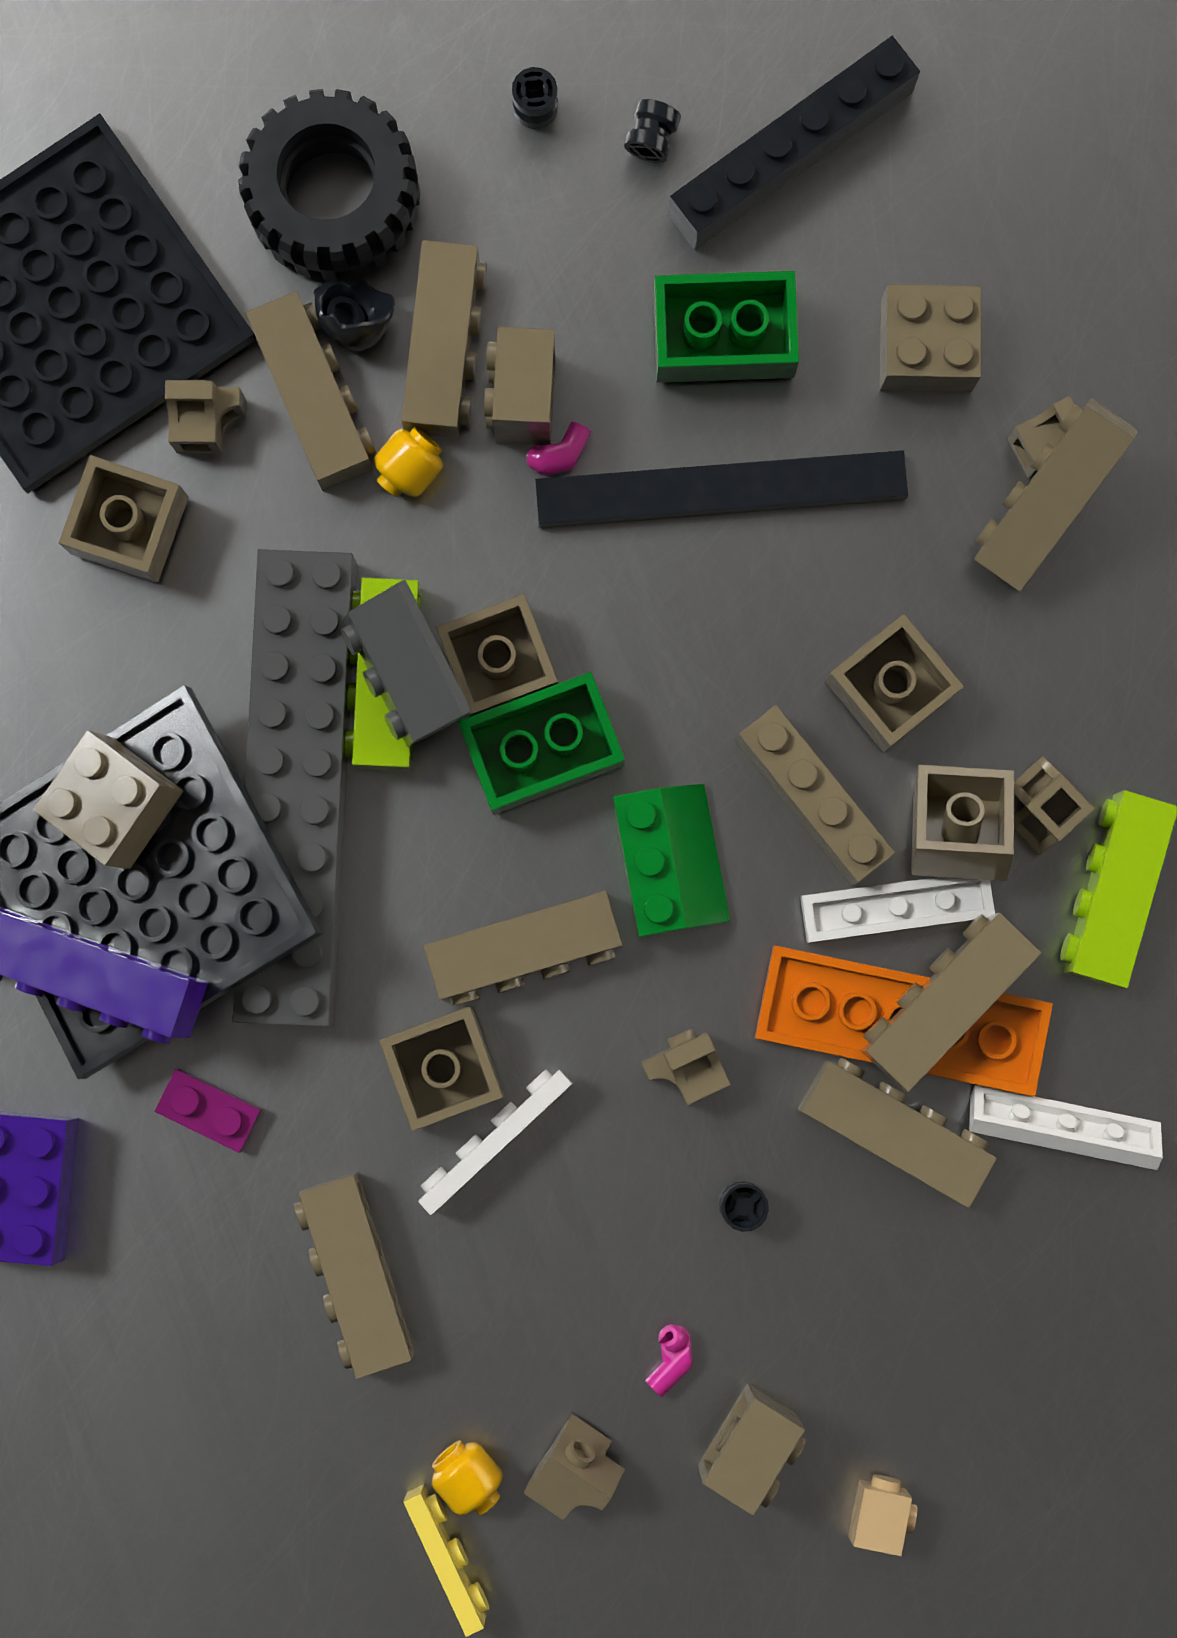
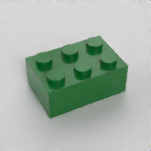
[653,271,799,383]
[458,672,625,815]

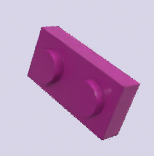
[154,1068,263,1153]

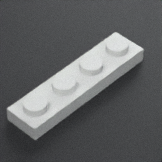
[800,877,995,943]
[418,1069,572,1215]
[969,1084,1163,1170]

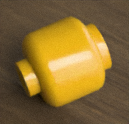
[374,427,443,498]
[432,1440,503,1515]

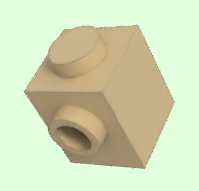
[848,1475,917,1557]

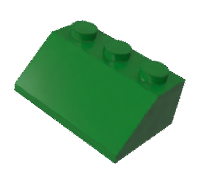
[612,784,730,939]

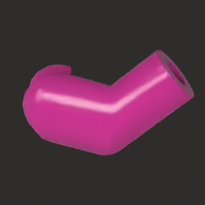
[526,421,591,475]
[646,1324,693,1397]

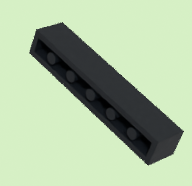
[668,35,920,250]

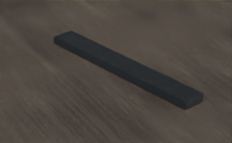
[535,450,908,528]

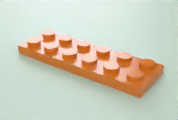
[754,945,1053,1097]

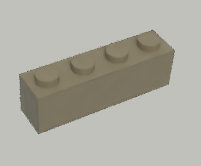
[401,240,487,439]
[245,291,376,491]
[974,398,1138,592]
[735,705,895,885]
[423,891,622,1006]
[861,913,1041,1092]
[797,1057,997,1208]
[294,1172,415,1379]

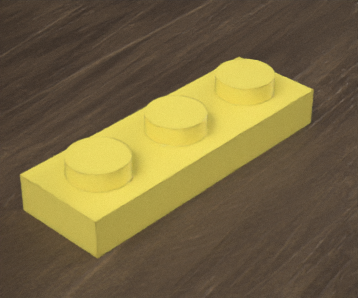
[403,1484,489,1637]

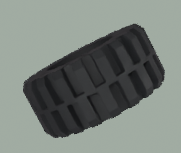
[238,89,420,281]

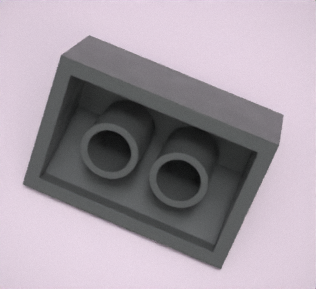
[341,580,472,747]

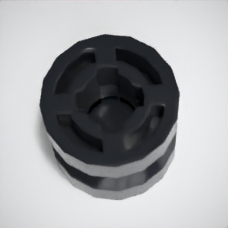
[512,67,558,129]
[624,99,681,163]
[718,1180,769,1232]

